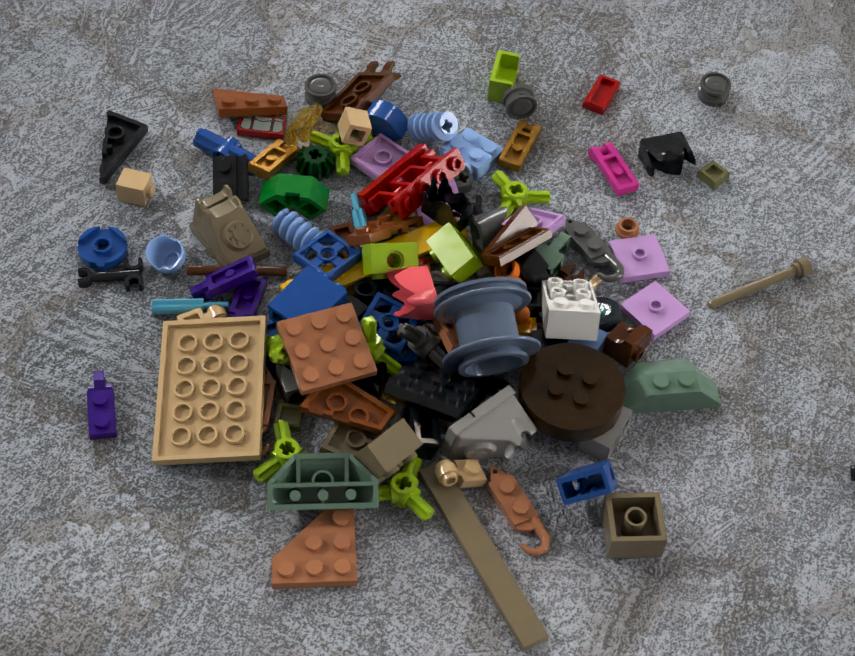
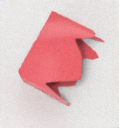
[386,266,437,320]

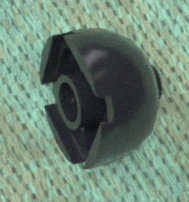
[507,248,554,288]

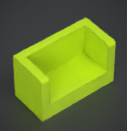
[487,50,520,103]

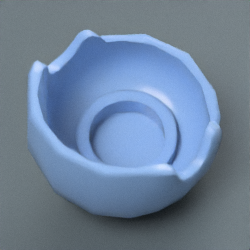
[145,234,187,274]

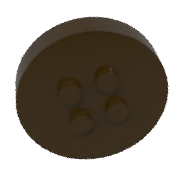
[518,343,626,442]

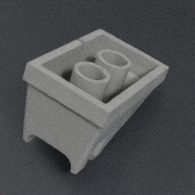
[440,385,537,460]

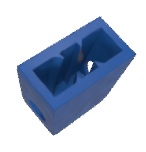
[556,460,618,505]

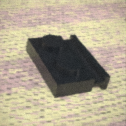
[212,154,249,202]

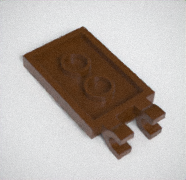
[320,61,401,121]

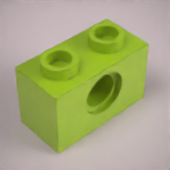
[362,242,419,280]

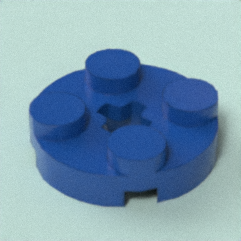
[77,226,128,272]

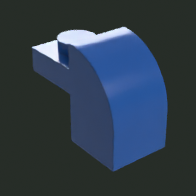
[366,100,408,141]

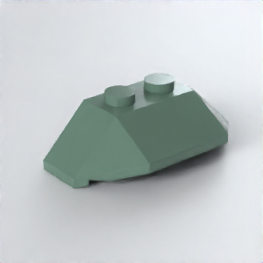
[623,359,721,414]
[267,452,379,511]

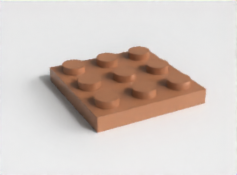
[276,302,377,396]

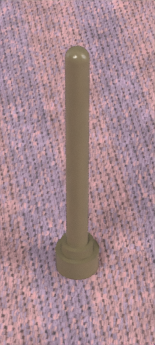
[707,257,813,309]

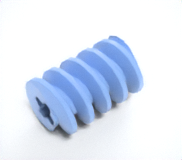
[407,111,458,143]
[271,208,323,257]

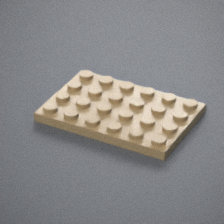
[152,315,267,466]

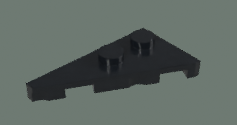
[99,110,148,185]

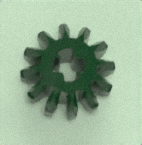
[295,143,335,181]

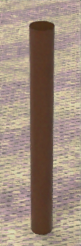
[186,265,287,276]

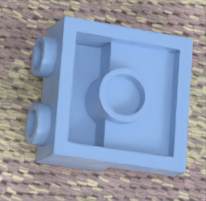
[440,127,504,181]

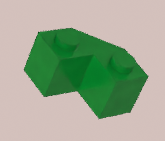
[259,173,330,221]

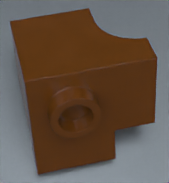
[602,322,653,368]

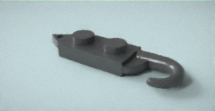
[565,218,624,282]

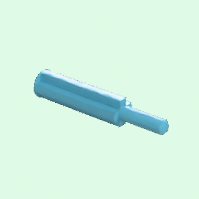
[350,193,368,252]
[151,298,230,315]

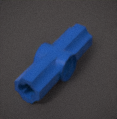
[193,128,257,176]

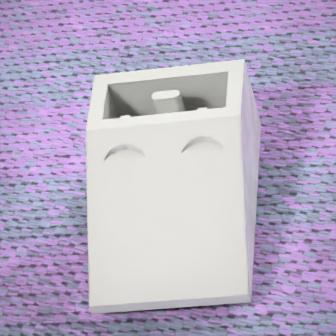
[541,277,601,341]

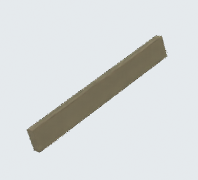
[418,462,549,652]

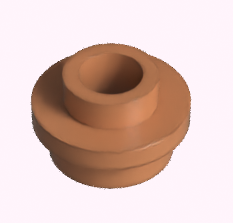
[615,217,639,239]

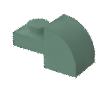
[536,232,571,277]

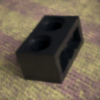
[400,401,442,460]

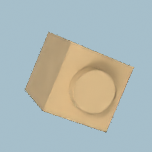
[337,107,372,147]
[116,167,155,207]

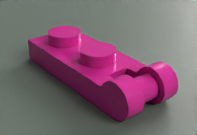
[588,142,639,196]

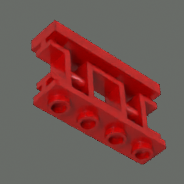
[357,143,466,219]

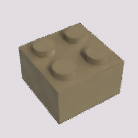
[353,418,423,484]
[601,492,667,558]

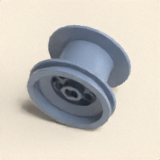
[433,277,541,378]

